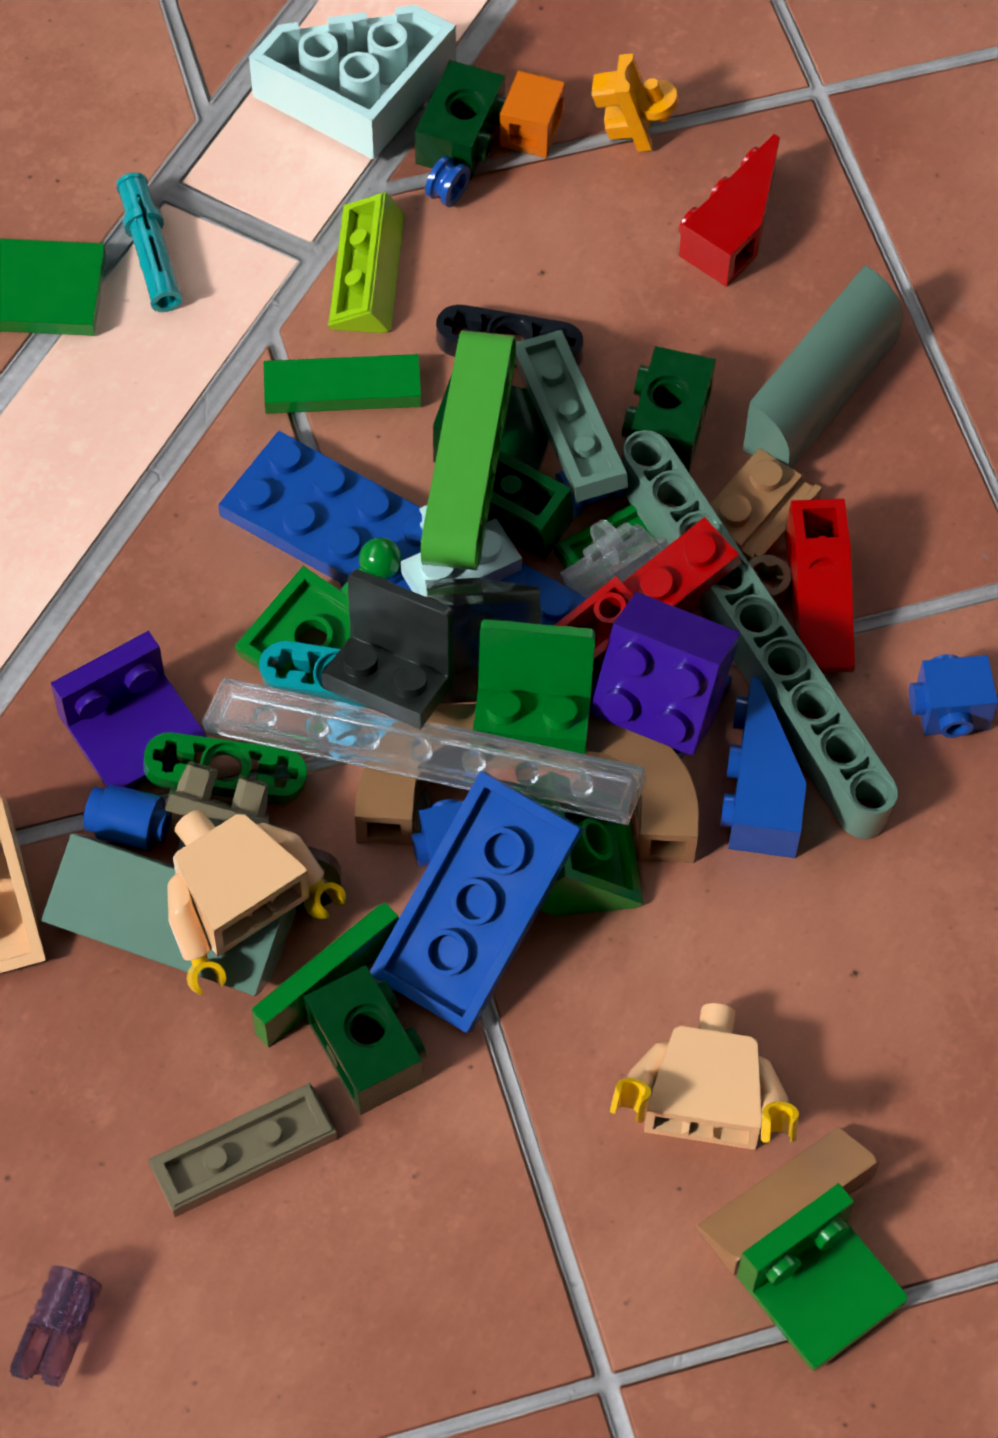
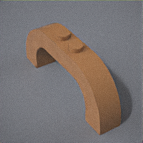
[355,704,699,863]

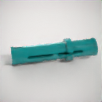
[116,172,183,312]

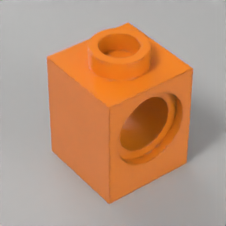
[499,71,565,158]

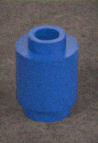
[83,784,172,852]

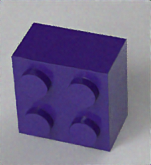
[589,592,741,756]

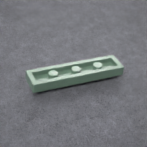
[515,330,628,502]

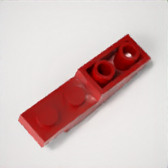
[554,517,741,676]

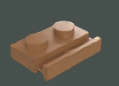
[710,448,822,559]

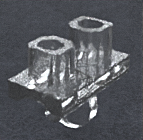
[560,519,669,599]

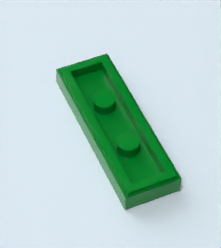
[263,354,421,414]
[252,903,399,1048]

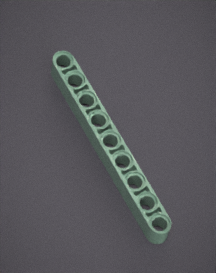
[621,430,898,839]

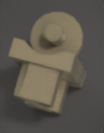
[165,761,270,824]

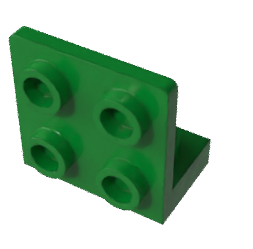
[472,620,596,756]
[736,1183,907,1371]

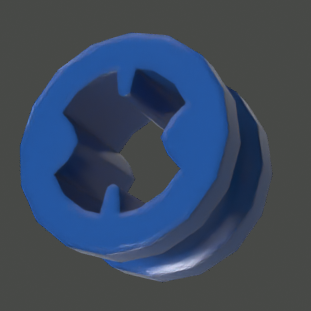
[425,156,470,207]

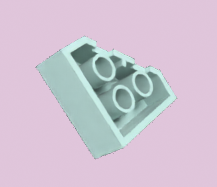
[249,5,456,160]

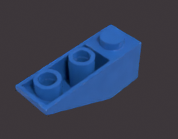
[720,676,807,858]

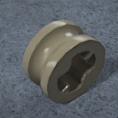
[749,555,792,607]

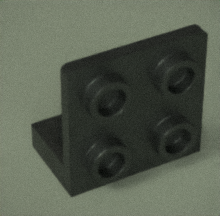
[322,569,454,729]

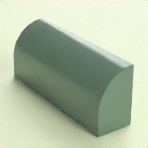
[743,265,903,469]
[41,833,297,996]

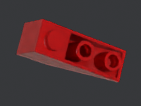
[679,134,780,287]
[785,498,855,673]

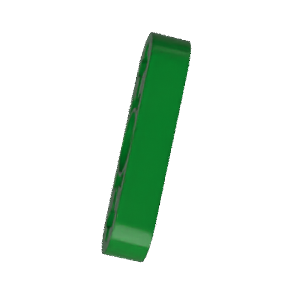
[143,732,307,804]

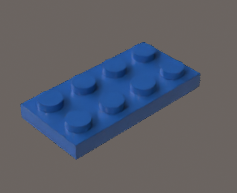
[370,771,585,1033]

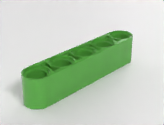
[421,330,516,570]

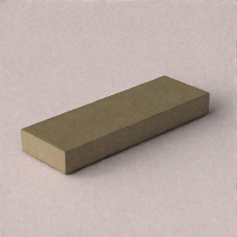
[148,1082,337,1217]

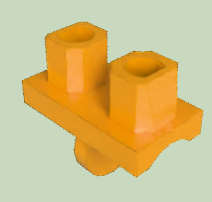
[592,53,679,152]

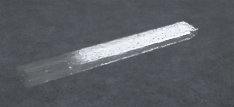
[202,677,646,825]

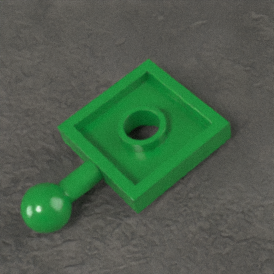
[234,537,402,714]

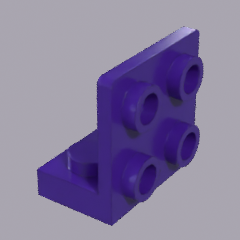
[51,630,207,789]

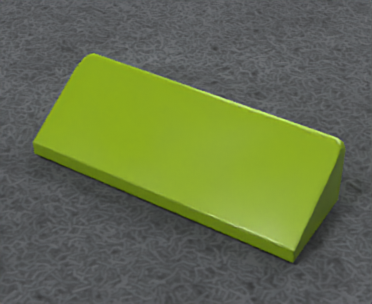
[328,192,405,333]

